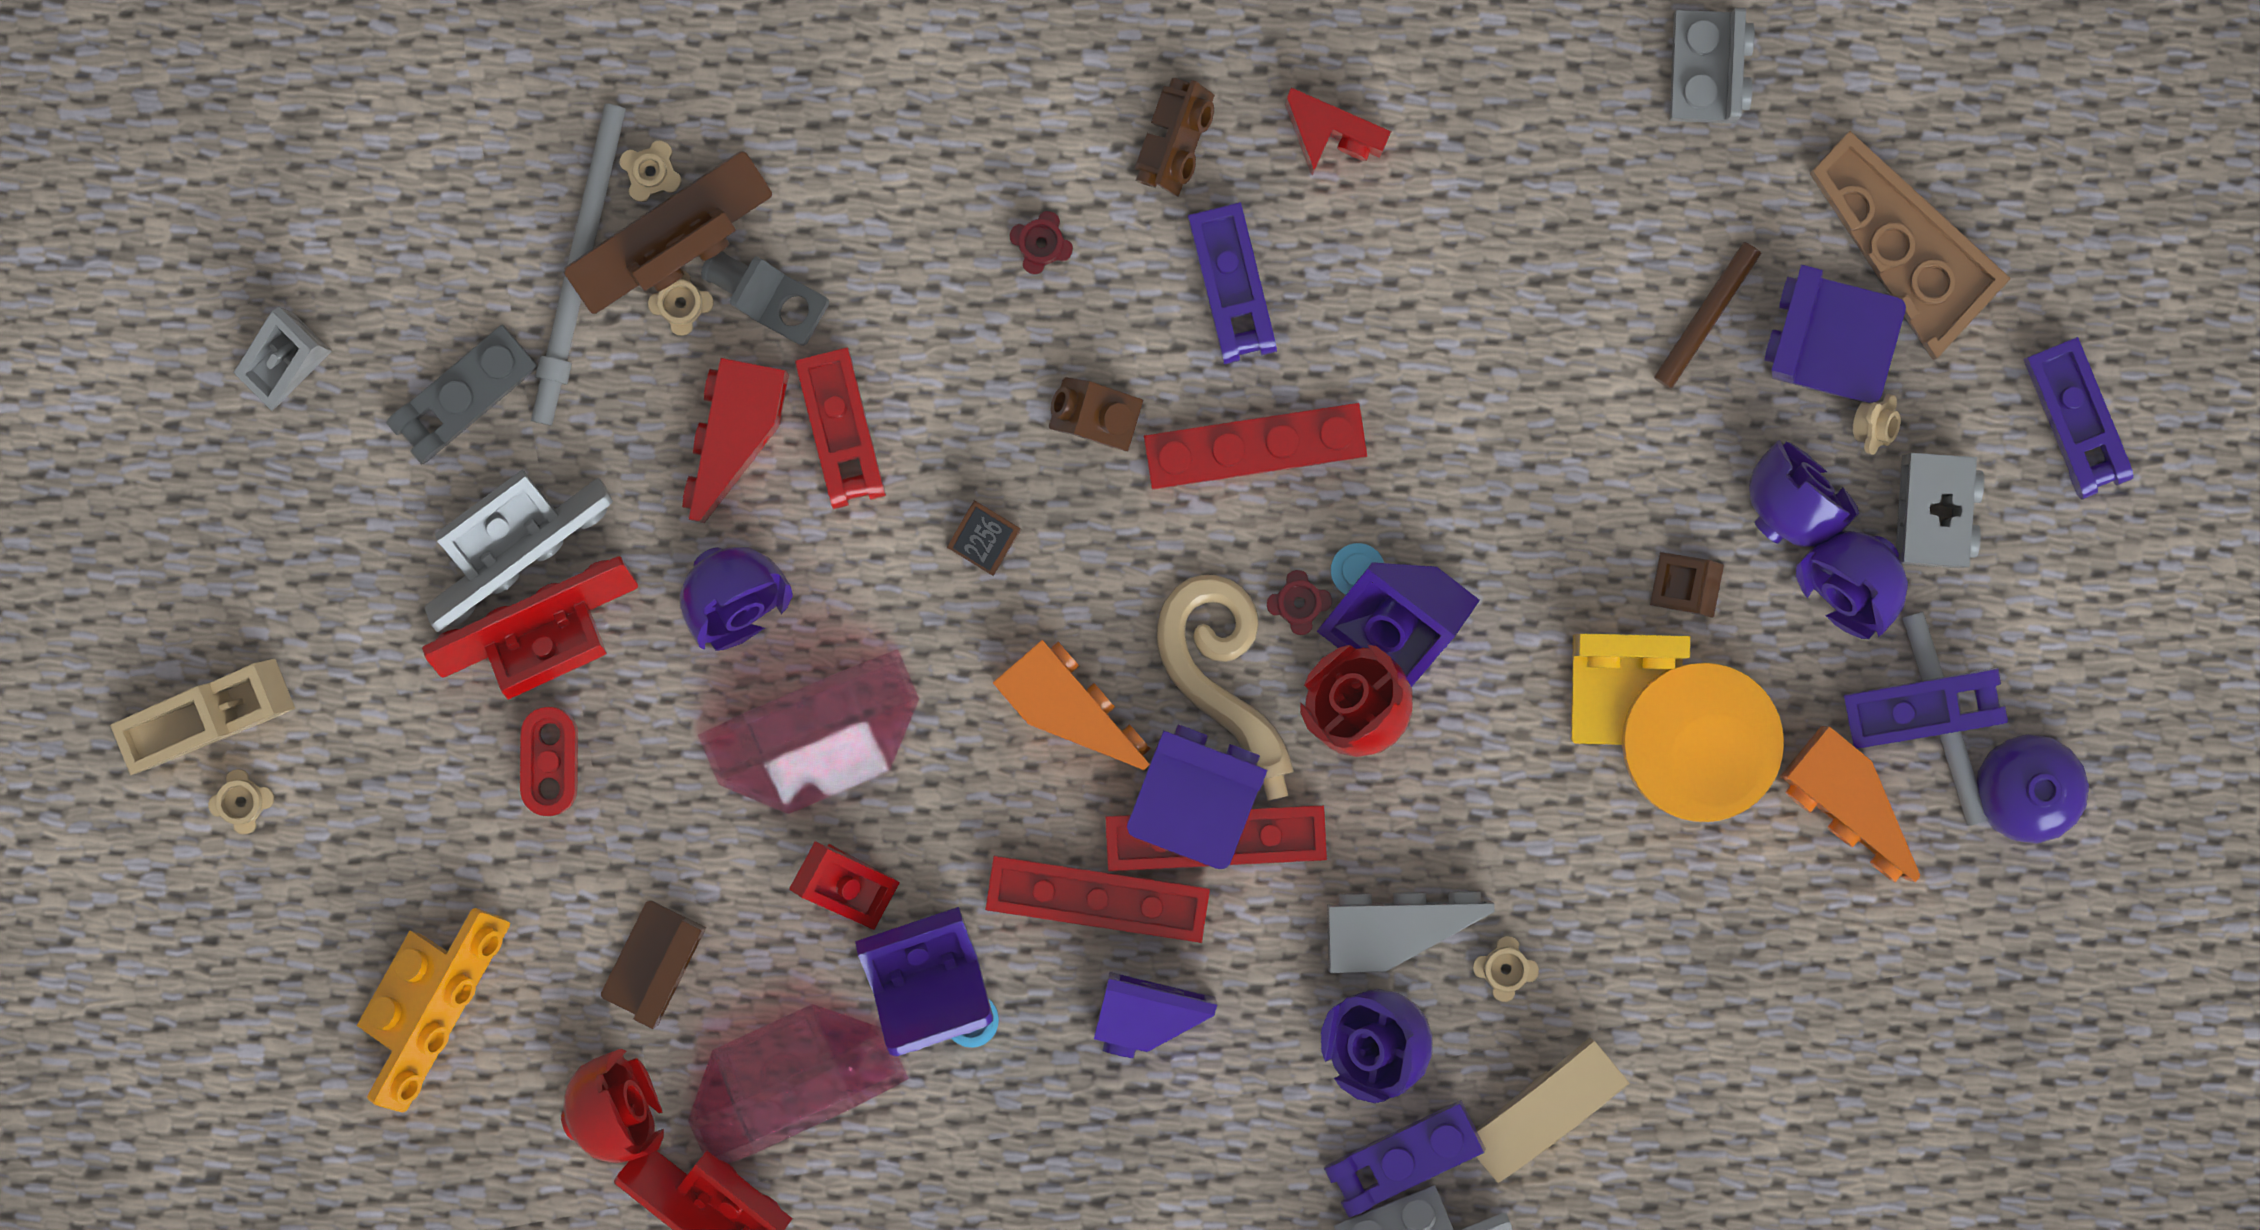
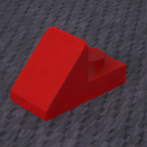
[1285,87,1392,176]
[789,841,900,930]

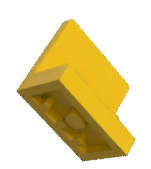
[1571,634,1690,745]

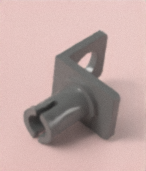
[701,251,829,346]

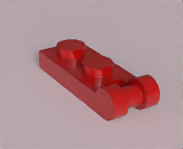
[795,347,886,509]

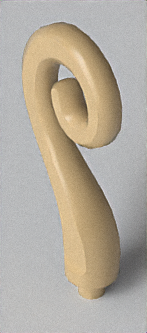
[1157,575,1294,801]

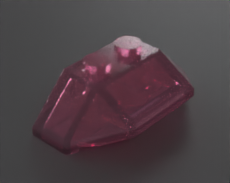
[698,649,919,814]
[688,1004,909,1163]

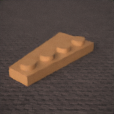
[1810,131,2011,360]

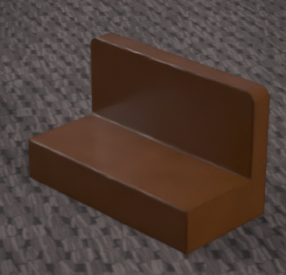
[601,900,707,1029]

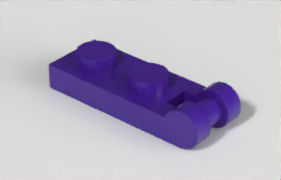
[1188,202,1277,365]
[2023,337,2133,500]
[1844,668,2008,749]
[1324,1100,1486,1218]

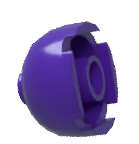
[1749,440,1859,547]
[1796,531,1908,639]
[680,547,793,651]
[1977,734,2089,844]
[1321,989,1433,1103]

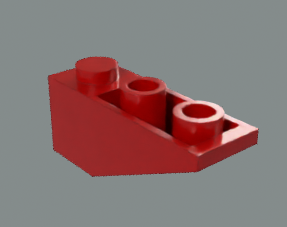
[682,358,789,524]

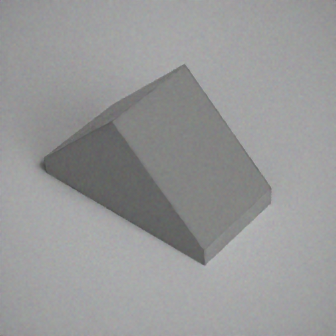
[233,307,332,411]

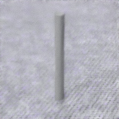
[1902,611,1988,826]

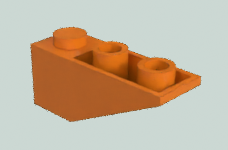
[993,640,1151,770]
[1780,726,1921,883]

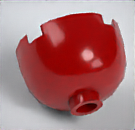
[1300,645,1412,757]
[561,1049,664,1163]

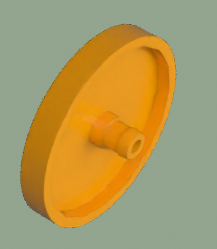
[1622,663,1784,822]

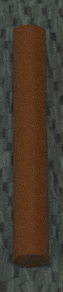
[1653,242,1762,390]

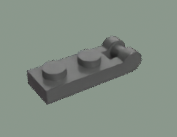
[386,324,538,465]

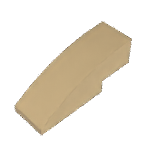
[110,659,295,775]
[1476,1037,1630,1183]

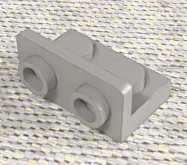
[1669,8,1755,124]

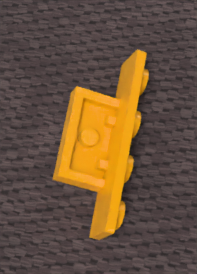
[356,908,510,1113]

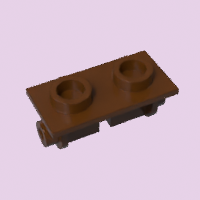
[1134,78,1215,197]

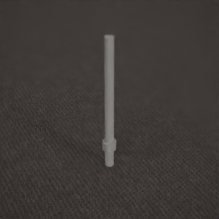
[531,104,626,426]

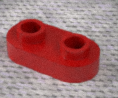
[520,707,578,816]

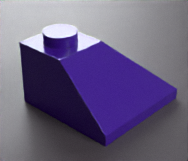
[1316,562,1480,688]
[1094,972,1217,1058]

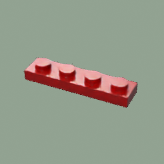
[1144,403,1368,490]
[1105,805,1327,871]
[985,855,1210,943]

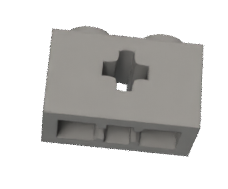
[1896,453,1984,569]

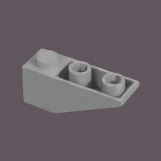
[1327,891,1495,973]

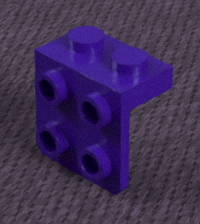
[1764,264,1906,403]
[1127,724,1268,869]
[855,907,993,1056]

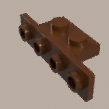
[563,151,772,314]

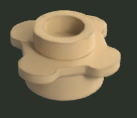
[620,141,681,202]
[648,271,714,336]
[1853,394,1901,455]
[208,769,274,834]
[1473,936,1539,1002]

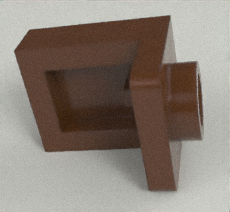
[1049,377,1144,452]

